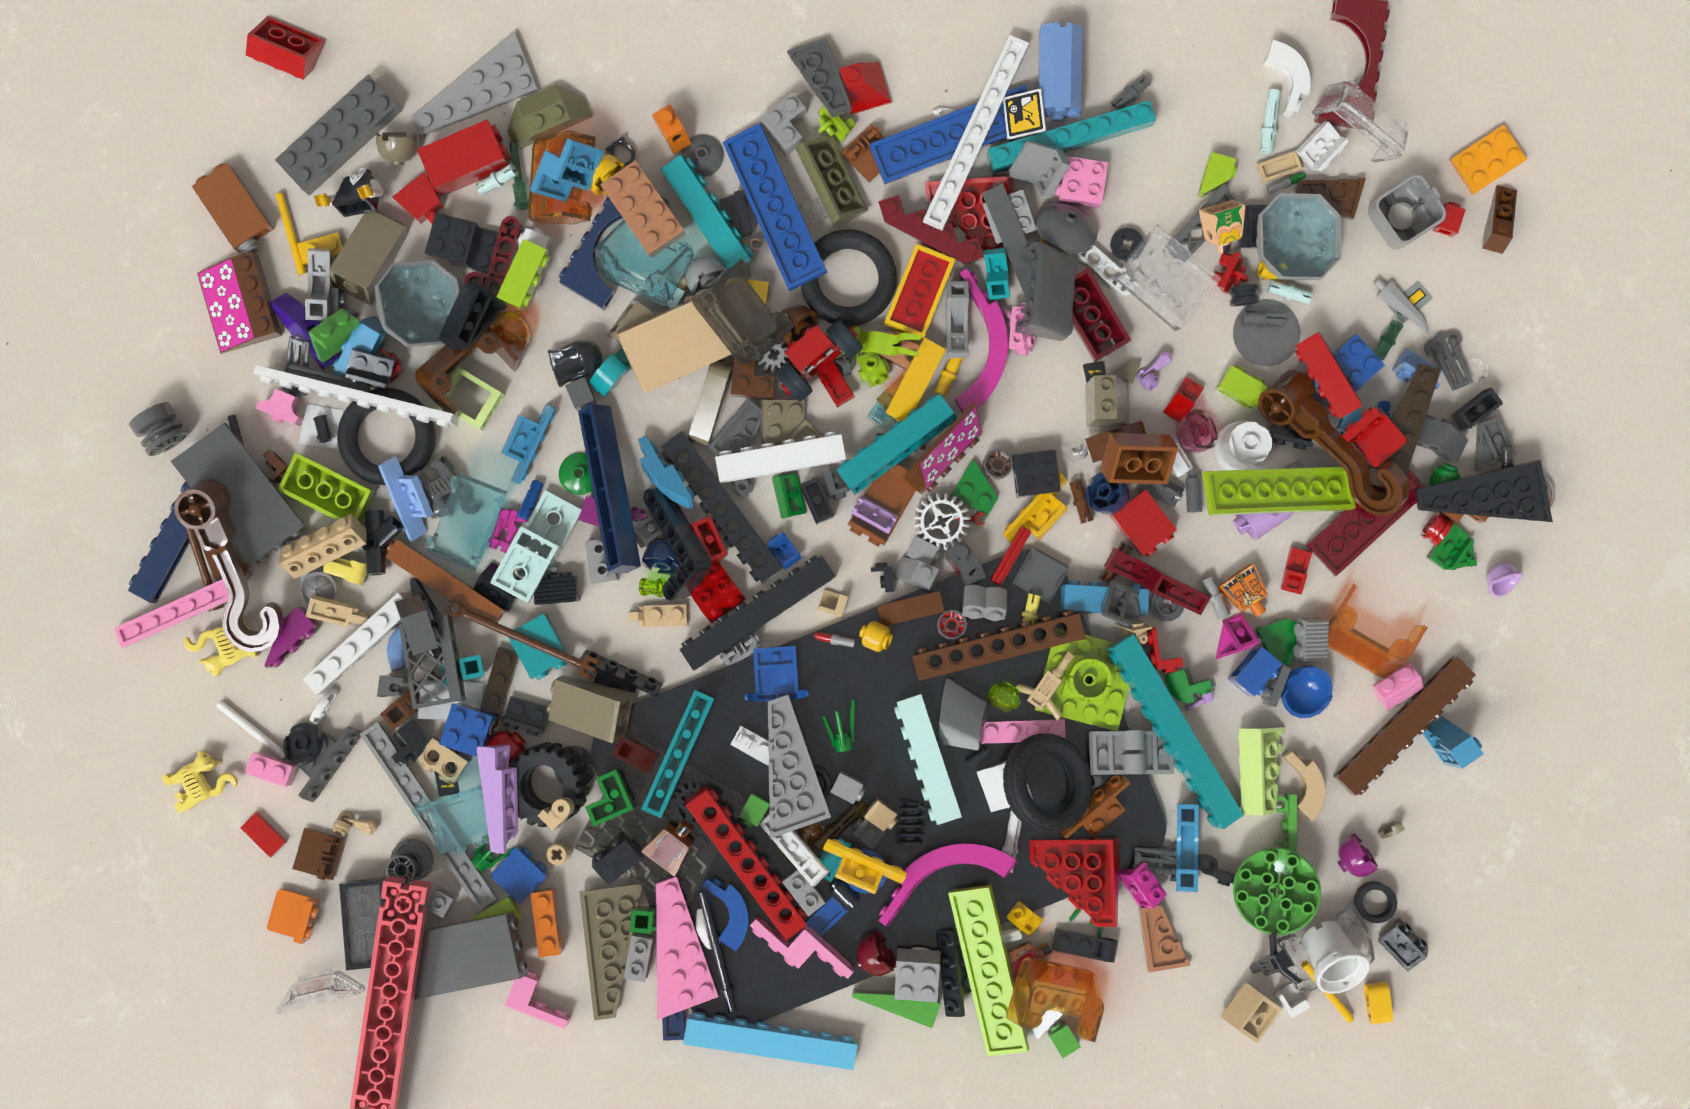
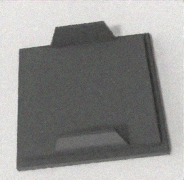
[1013,546,1070,604]

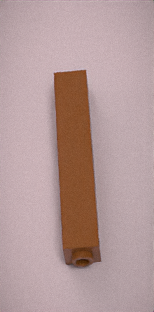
[385,539,506,623]

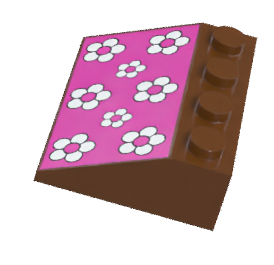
[197,251,282,354]
[903,403,982,495]

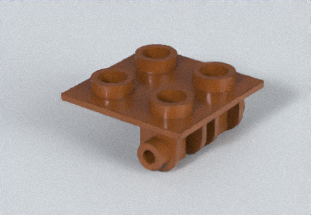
[840,124,884,183]

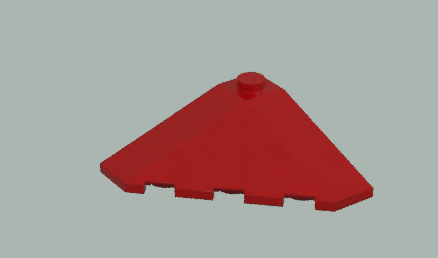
[925,174,1014,262]
[1029,837,1120,927]

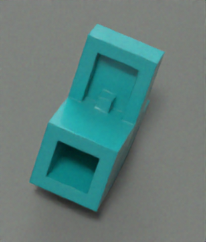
[984,248,1011,300]
[589,348,632,397]
[439,655,485,685]

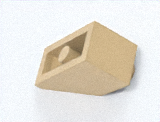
[864,797,898,831]

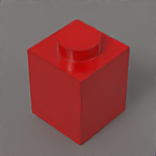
[1432,202,1466,237]

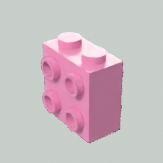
[1055,156,1108,208]

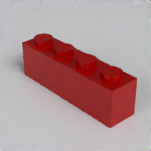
[1295,332,1363,419]

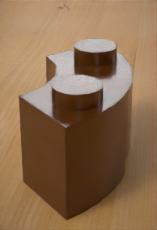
[1085,421,1146,463]

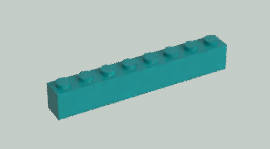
[986,100,1156,174]

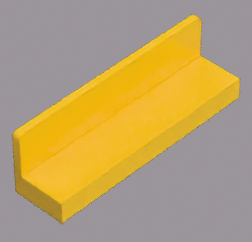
[886,338,946,422]

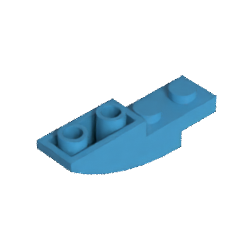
[638,436,695,509]

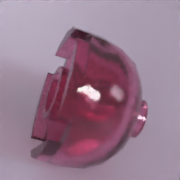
[1176,409,1218,453]

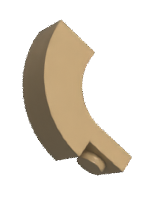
[1282,750,1325,821]

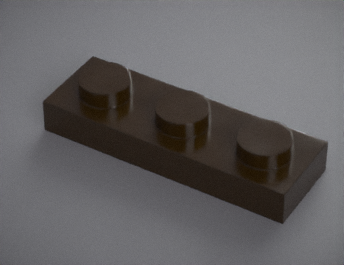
[480,647,518,714]

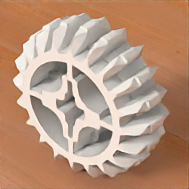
[914,493,971,550]

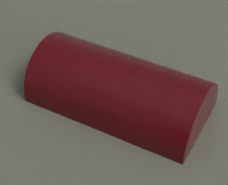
[1072,268,1131,362]

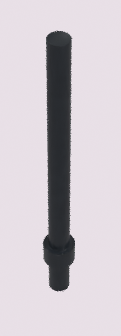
[698,890,737,1014]

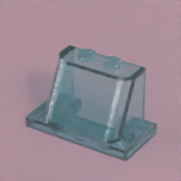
[412,785,489,855]

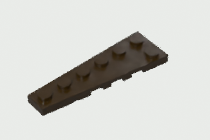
[1367,363,1441,488]

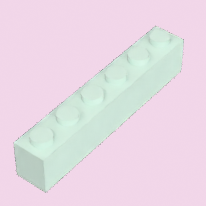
[894,694,962,825]

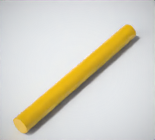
[275,192,306,275]
[1301,960,1354,1023]

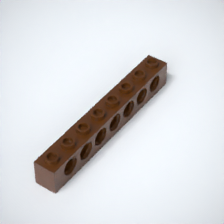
[912,609,1086,681]

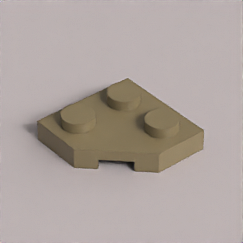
[761,399,805,443]

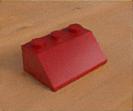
[245,16,325,80]

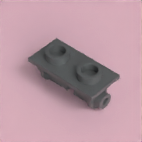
[1137,481,1185,507]

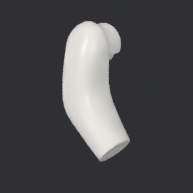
[696,909,720,949]

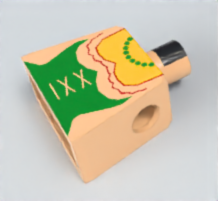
[1199,200,1245,254]

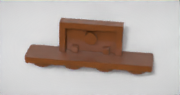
[1060,775,1131,838]

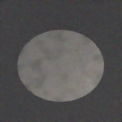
[1233,299,1300,366]

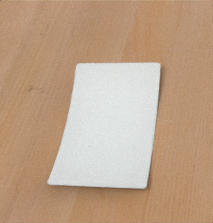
[418,680,483,719]

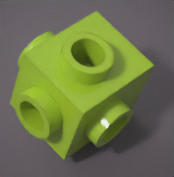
[856,352,890,388]

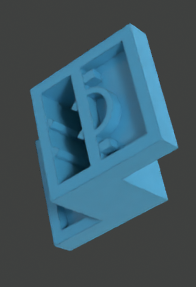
[530,138,604,202]

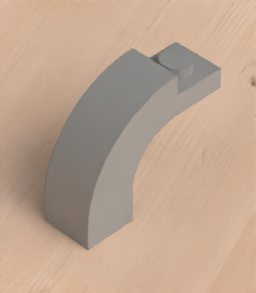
[946,281,969,358]

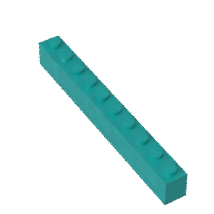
[1106,634,1244,829]

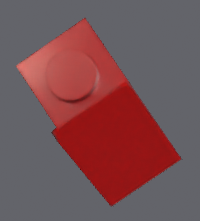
[1163,377,1204,424]

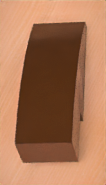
[877,591,945,626]

